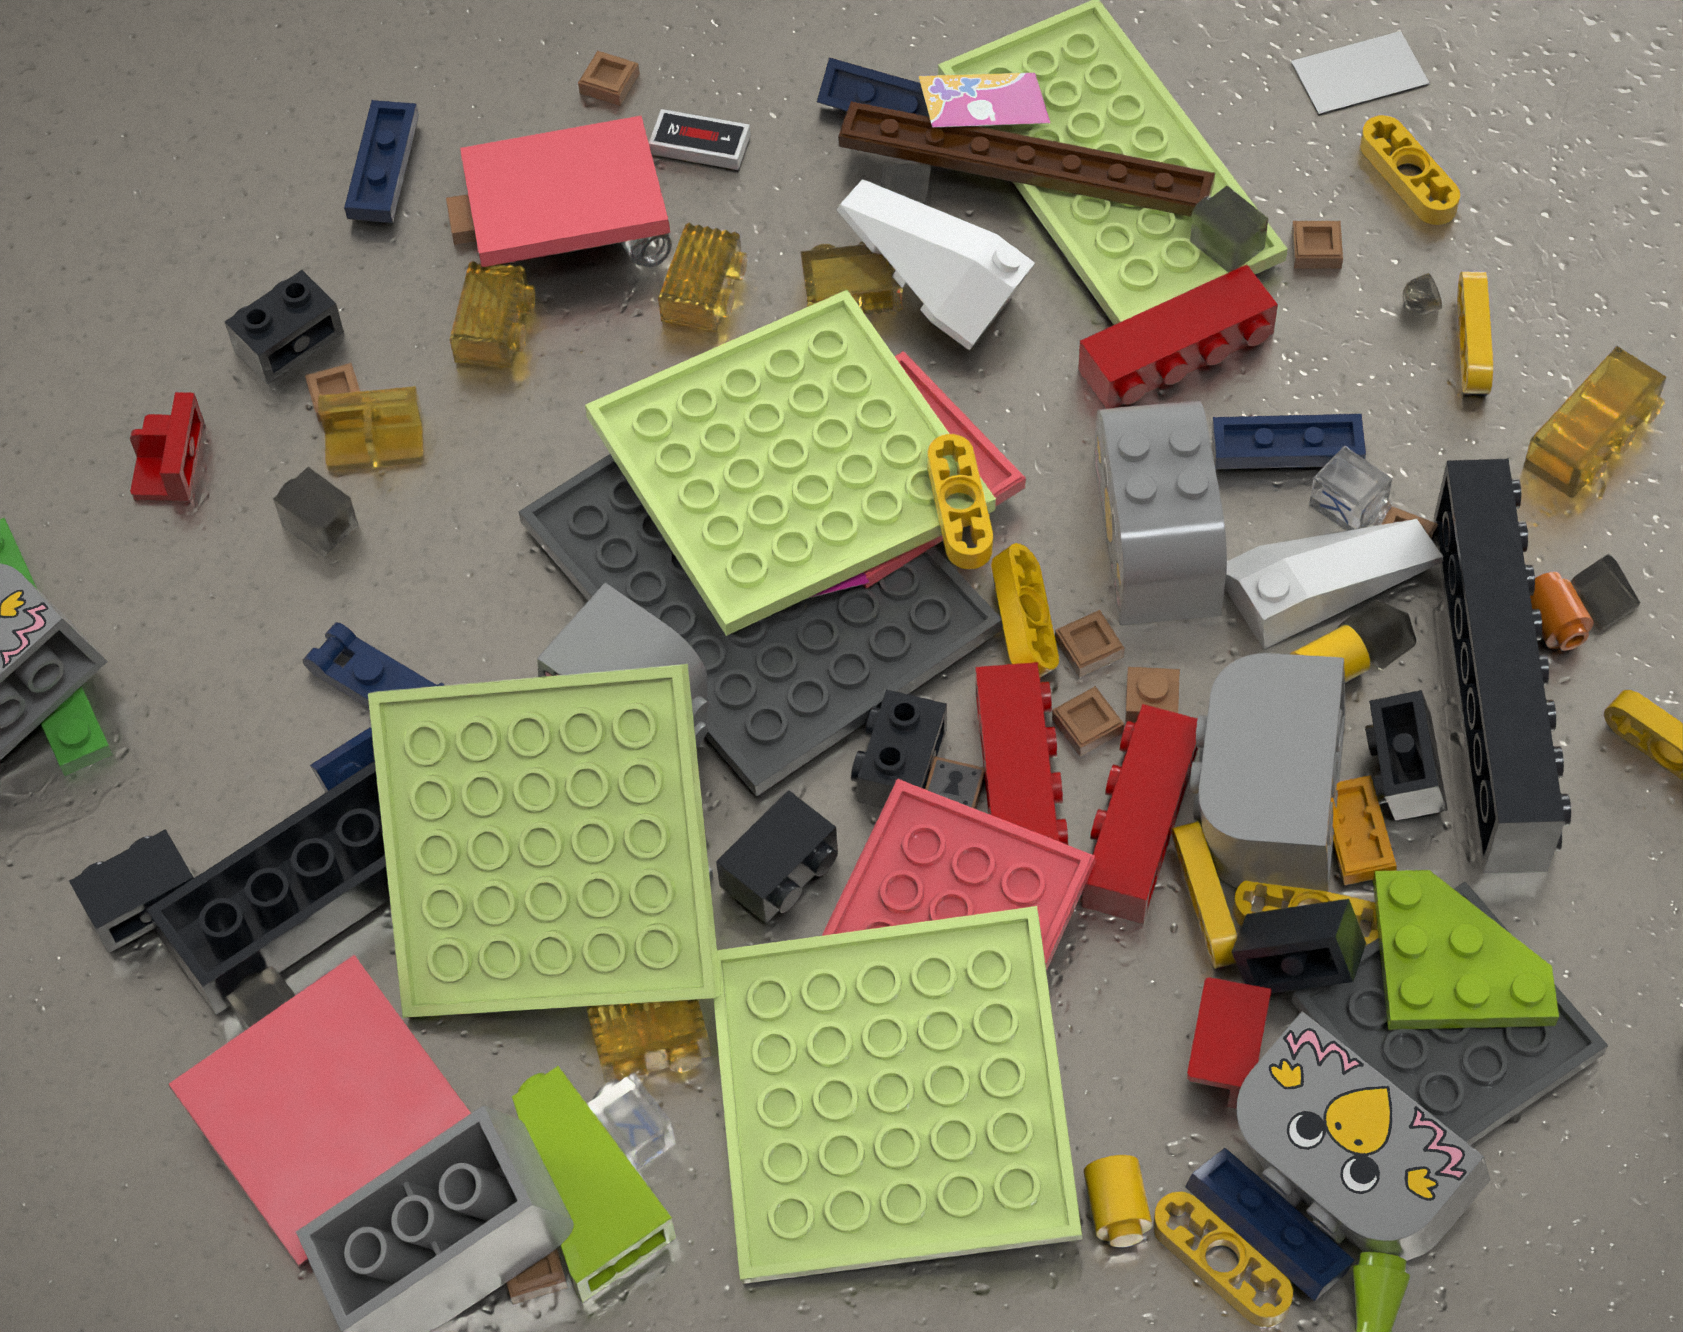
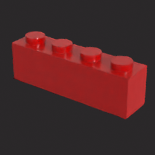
[1078,264,1278,409]
[975,662,1068,845]
[1082,704,1200,924]

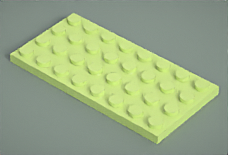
[938,0,1288,325]

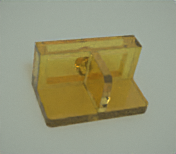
[318,386,425,471]

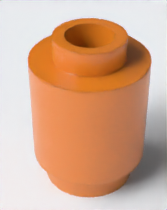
[1530,572,1594,651]

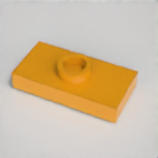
[1331,775,1397,885]

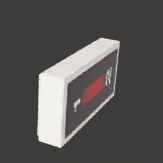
[649,109,750,170]

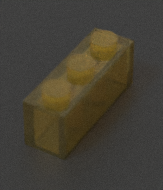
[1523,346,1667,499]

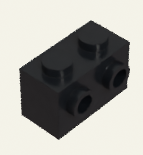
[224,270,344,385]
[851,689,947,809]
[1365,690,1448,821]
[716,790,838,923]
[69,829,194,953]
[1232,899,1366,993]

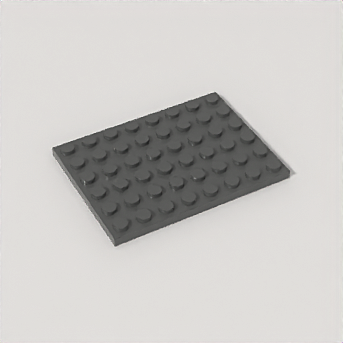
[518,454,1002,797]

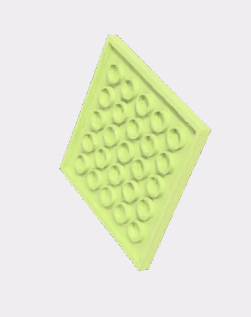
[585,290,996,636]
[368,664,721,1018]
[713,906,1083,1284]

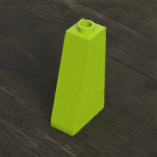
[512,1066,676,1303]

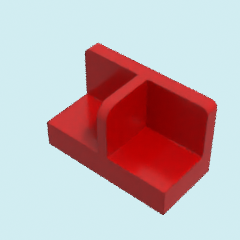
[130,392,204,501]
[1187,977,1271,1109]

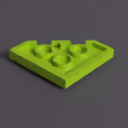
[1372,870,1559,1030]

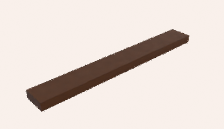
[838,101,1215,219]

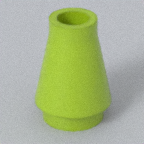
[1353,1252,1411,1332]

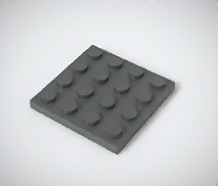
[1291,882,1608,1145]

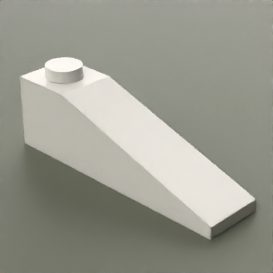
[837,179,1035,351]
[1225,519,1443,650]

